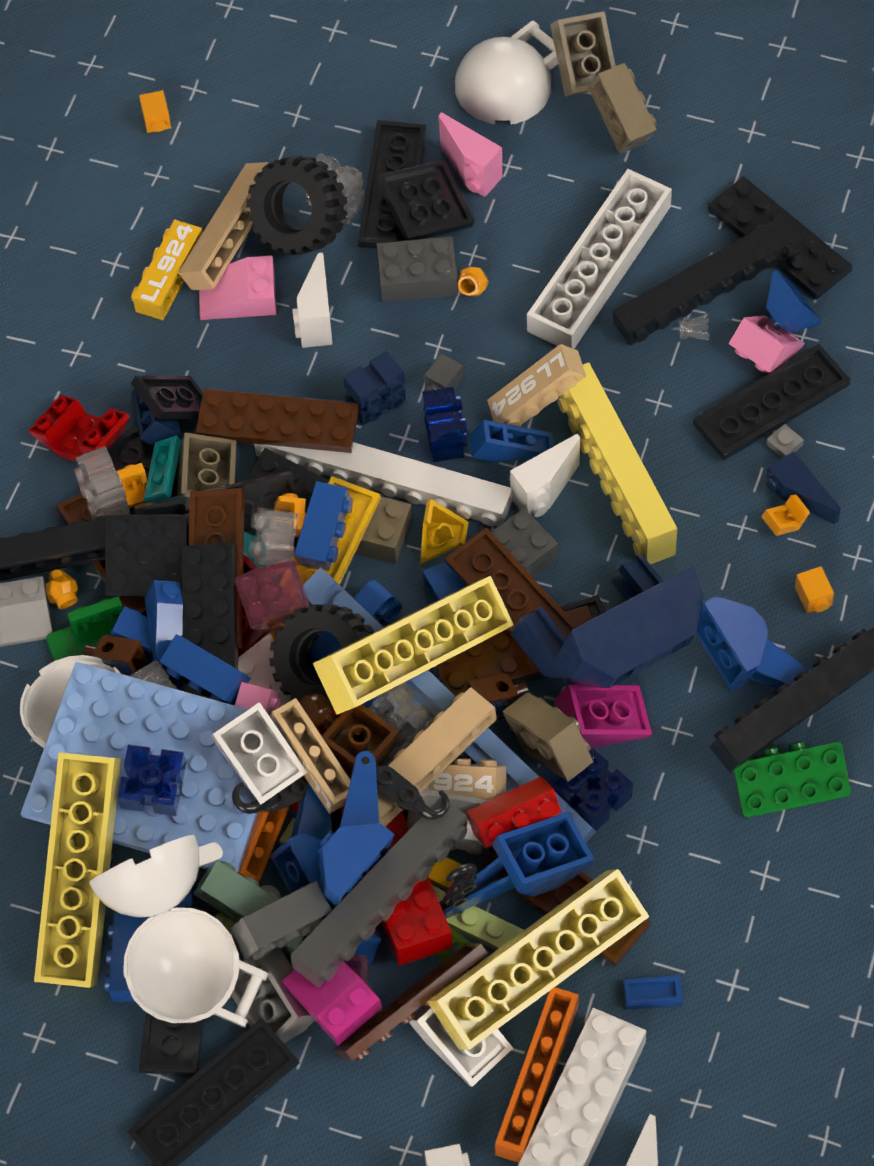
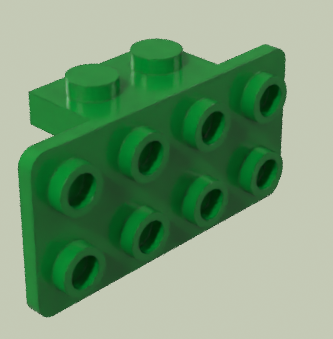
[46,596,147,661]
[734,741,851,817]

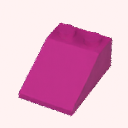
[554,685,652,749]
[281,961,382,1046]

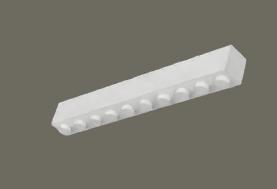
[254,443,513,526]

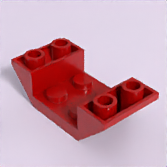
[29,395,130,467]

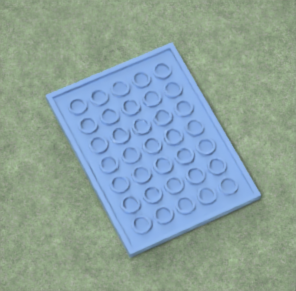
[21,662,271,873]

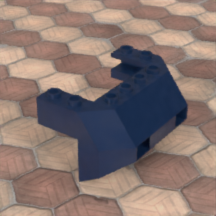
[511,554,704,688]

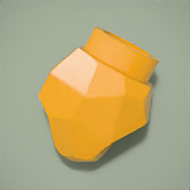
[457,267,489,297]
[45,569,78,609]

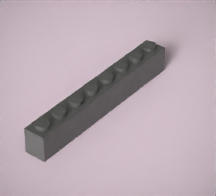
[291,797,468,987]

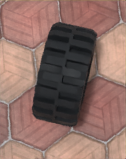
[246,156,348,255]
[269,604,374,709]

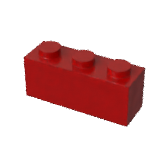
[466,777,562,848]

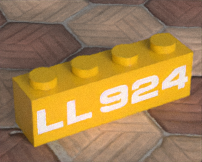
[131,219,203,320]

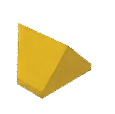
[420,499,469,564]

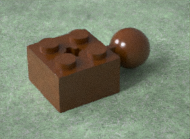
[299,693,399,777]

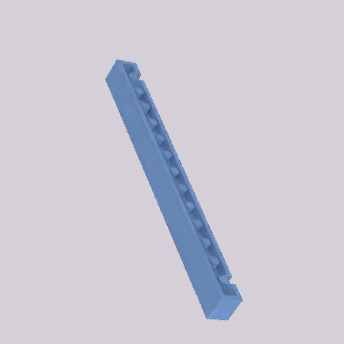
[298,567,596,843]

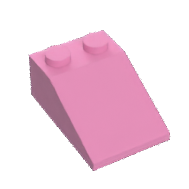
[438,112,502,197]
[199,256,277,320]

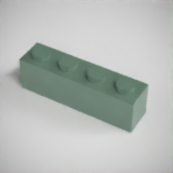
[193,860,304,954]

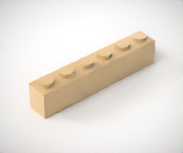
[178,162,269,290]
[377,687,497,827]

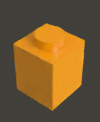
[139,90,171,133]
[795,566,834,614]

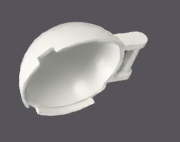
[455,21,558,125]
[20,655,120,749]
[89,835,223,917]
[124,908,269,1027]

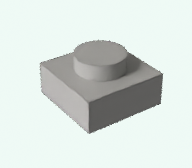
[766,424,804,458]

